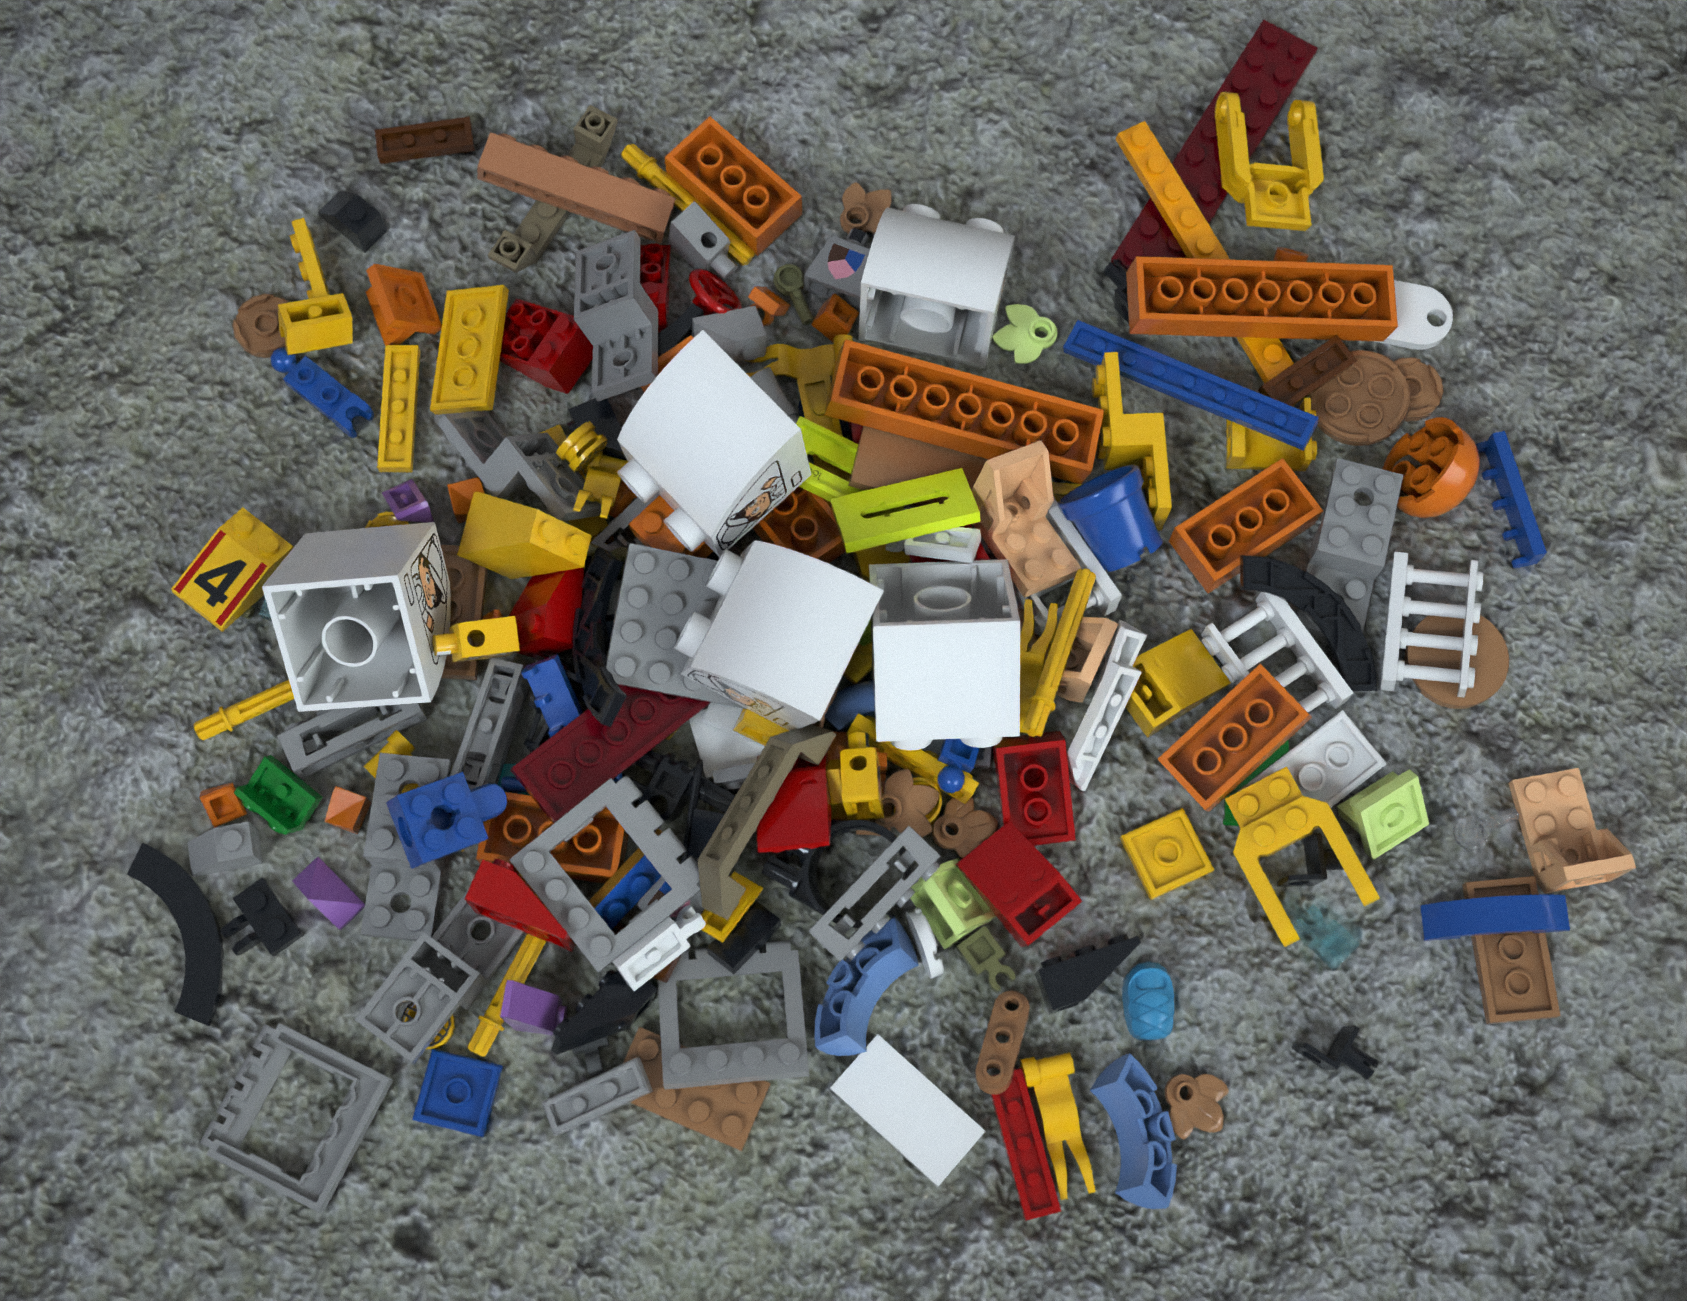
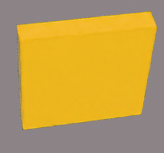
[1120,808,1214,901]

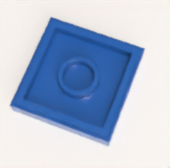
[412,1049,503,1138]

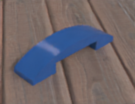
[1420,894,1570,941]

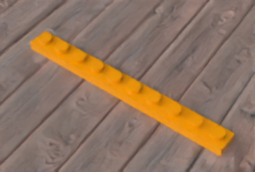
[1115,121,1294,384]

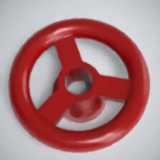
[689,269,742,316]

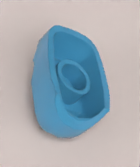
[1122,961,1174,1041]

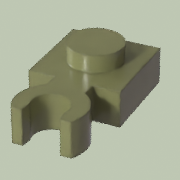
[956,926,1016,993]

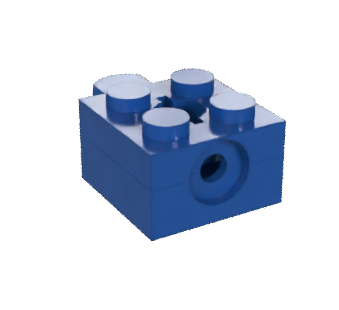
[386,772,507,869]

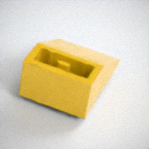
[1125,629,1231,738]

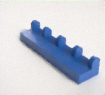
[1476,431,1547,568]
[521,654,583,738]

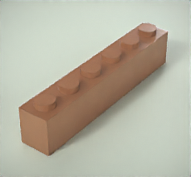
[477,132,676,244]

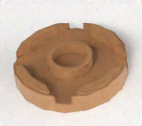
[232,294,289,358]
[1393,357,1444,421]

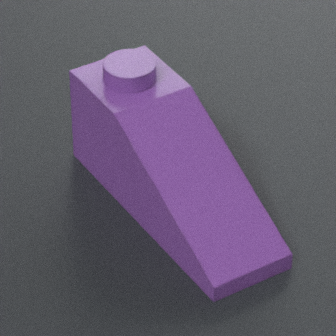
[500,980,567,1035]

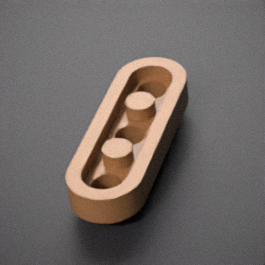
[975,991,1030,1094]

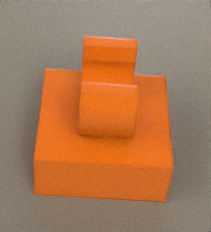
[748,286,791,326]

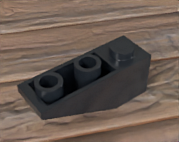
[1035,934,1141,1015]
[551,969,657,1055]

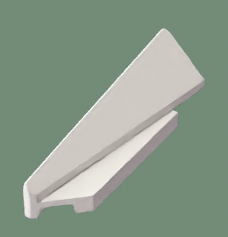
[1067,620,1147,791]

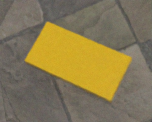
[430,285,509,415]

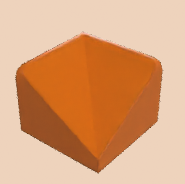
[811,293,859,342]
[447,477,485,523]
[324,786,371,834]

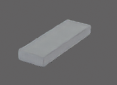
[541,1058,653,1136]

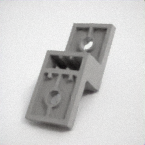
[574,230,658,401]
[437,411,601,522]
[1295,458,1403,637]
[360,753,452,941]
[355,889,525,1064]

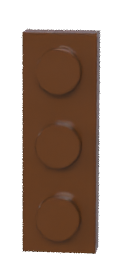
[375,116,475,164]
[1258,335,1357,406]

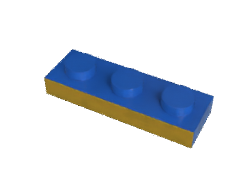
[589,829,663,930]

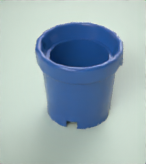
[1058,464,1163,572]

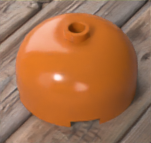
[1382,417,1480,518]

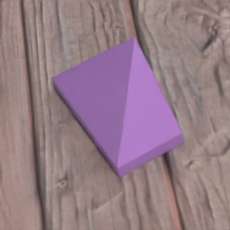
[382,479,434,523]
[292,857,365,931]

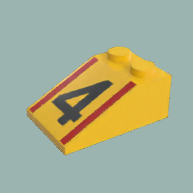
[171,507,294,632]

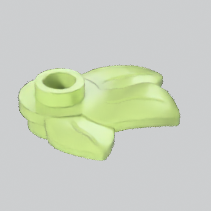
[992,304,1058,364]

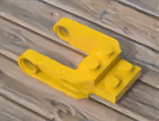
[1215,92,1324,231]
[1225,766,1380,947]

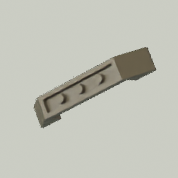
[488,105,618,273]
[698,724,836,920]

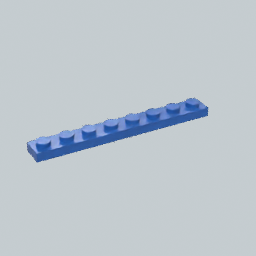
[1063,320,1318,451]

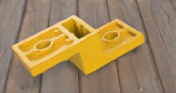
[1092,352,1172,531]

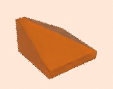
[200,782,247,828]

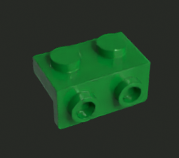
[234,755,323,835]

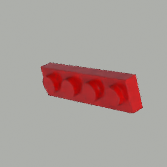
[990,1068,1061,1221]

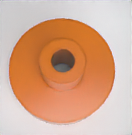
[1273,247,1308,262]

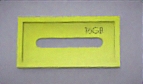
[796,416,904,518]
[830,468,981,553]

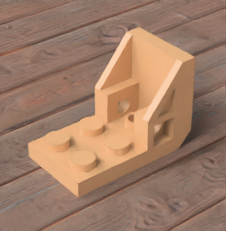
[971,441,1082,598]
[1017,606,1118,703]
[1508,768,1636,894]

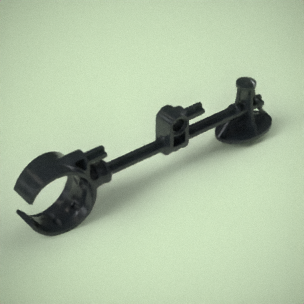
[524,653,914,928]

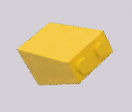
[457,492,592,579]

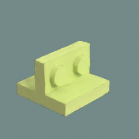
[1337,769,1429,860]
[910,858,996,950]

